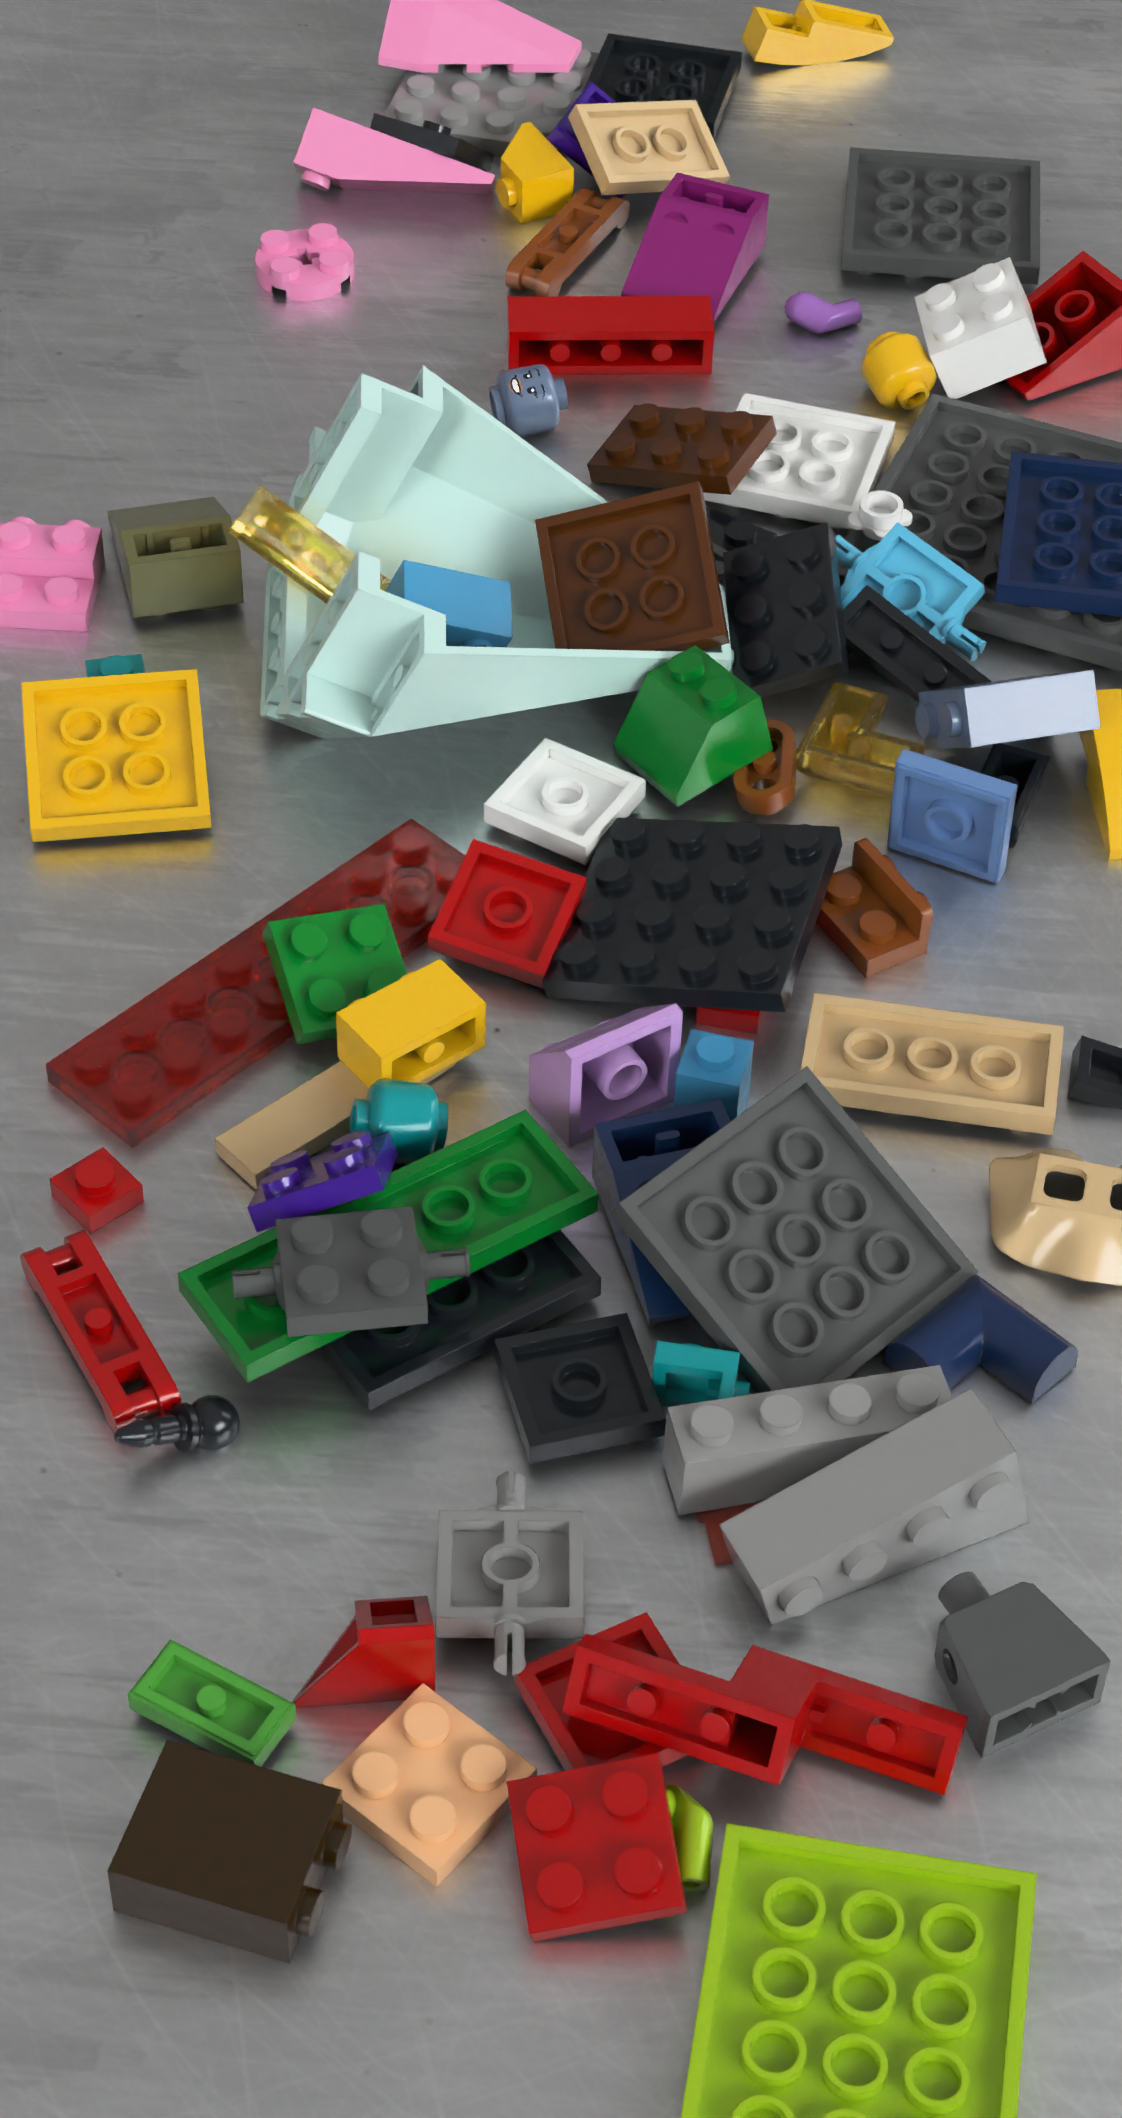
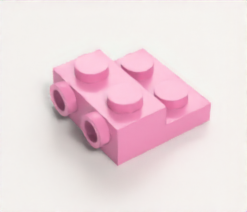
[0,516,105,632]

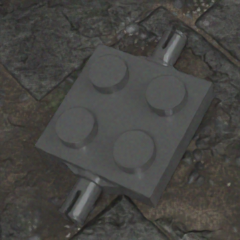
[232,1207,470,1337]

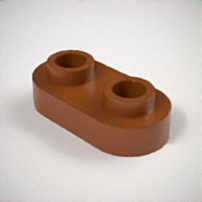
[733,719,797,815]

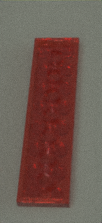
[46,818,465,1148]

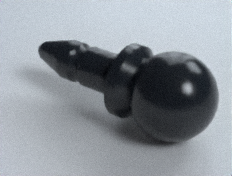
[114,1395,240,1452]

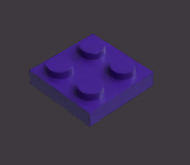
[247,1129,398,1232]

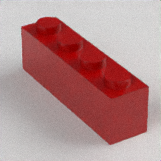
[507,296,714,375]

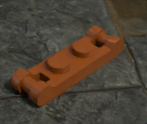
[505,187,630,296]

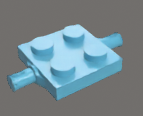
[835,522,986,662]

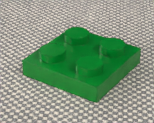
[262,904,407,1044]

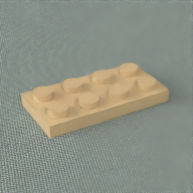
[801,992,1064,1135]

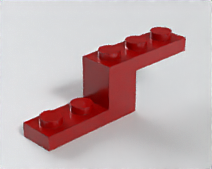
[562,1633,969,1795]

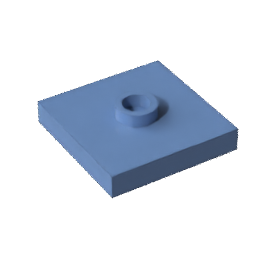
[887,749,1017,884]

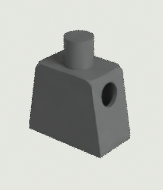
[934,1572,1110,1758]

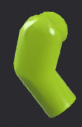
[666,1784,714,1891]

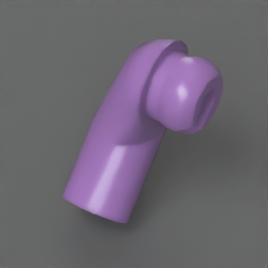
[785,292,862,334]

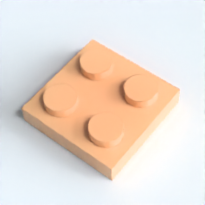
[321,1683,537,1888]

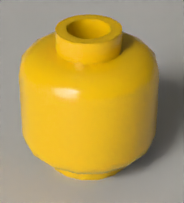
[861,331,937,410]

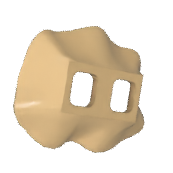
[989,1148,1122,1286]

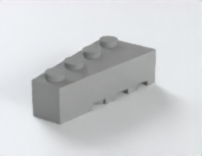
[719,1388,1029,1625]

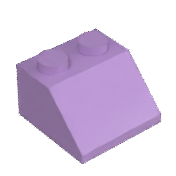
[529,1003,683,1148]

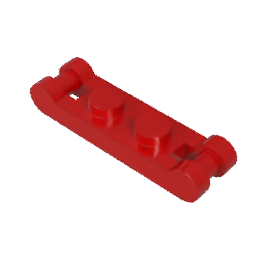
[20,1230,182,1433]

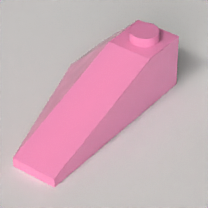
[378,0,582,73]
[293,107,496,194]

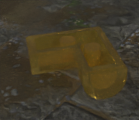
[795,681,925,798]

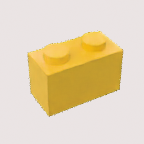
[336,959,486,1088]

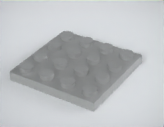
[384,47,599,159]

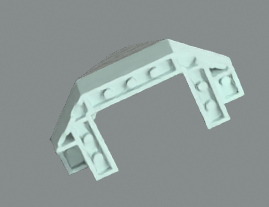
[260,365,734,739]

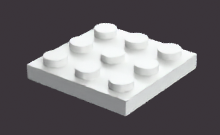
[703,393,896,530]

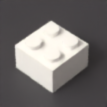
[914,257,1047,399]

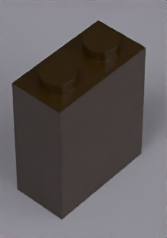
[107,1740,352,1963]

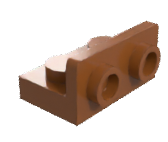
[816,838,933,978]

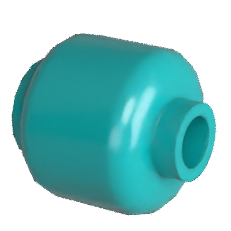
[349,1079,448,1166]

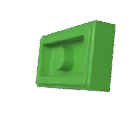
[128,1639,297,1767]

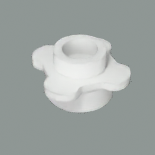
[847,490,912,541]

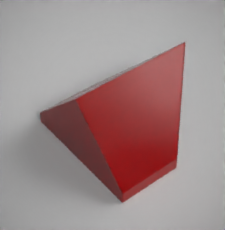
[292,1596,435,1708]

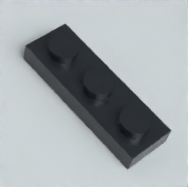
[843,585,992,703]

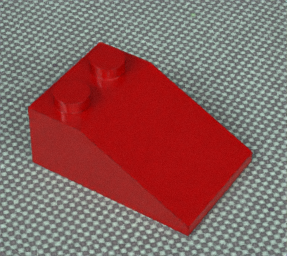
[1003,251,1122,401]

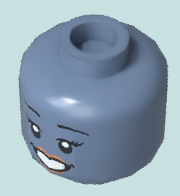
[489,364,568,437]

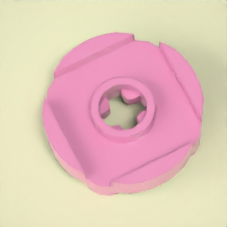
[255,223,354,302]

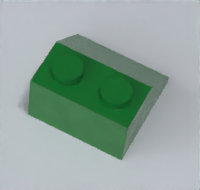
[613,645,773,807]

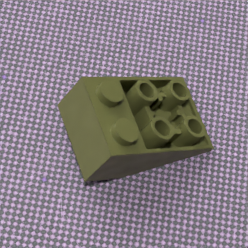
[107,497,244,618]

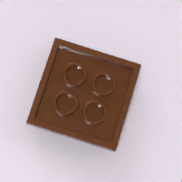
[535,481,730,651]

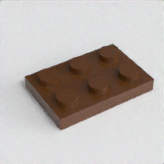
[587,404,777,495]

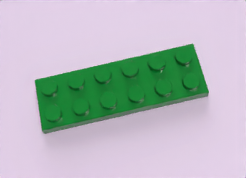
[177,1109,599,1383]

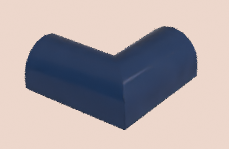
[883,1274,1078,1404]

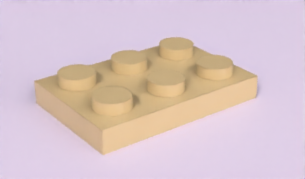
[568,100,730,195]

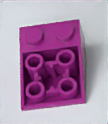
[621,172,769,322]

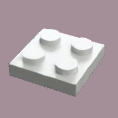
[484,738,646,865]

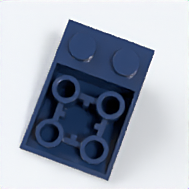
[592,1099,731,1325]

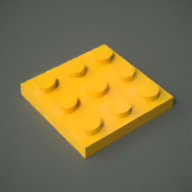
[21,669,212,842]

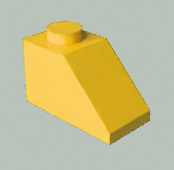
[496,121,574,224]

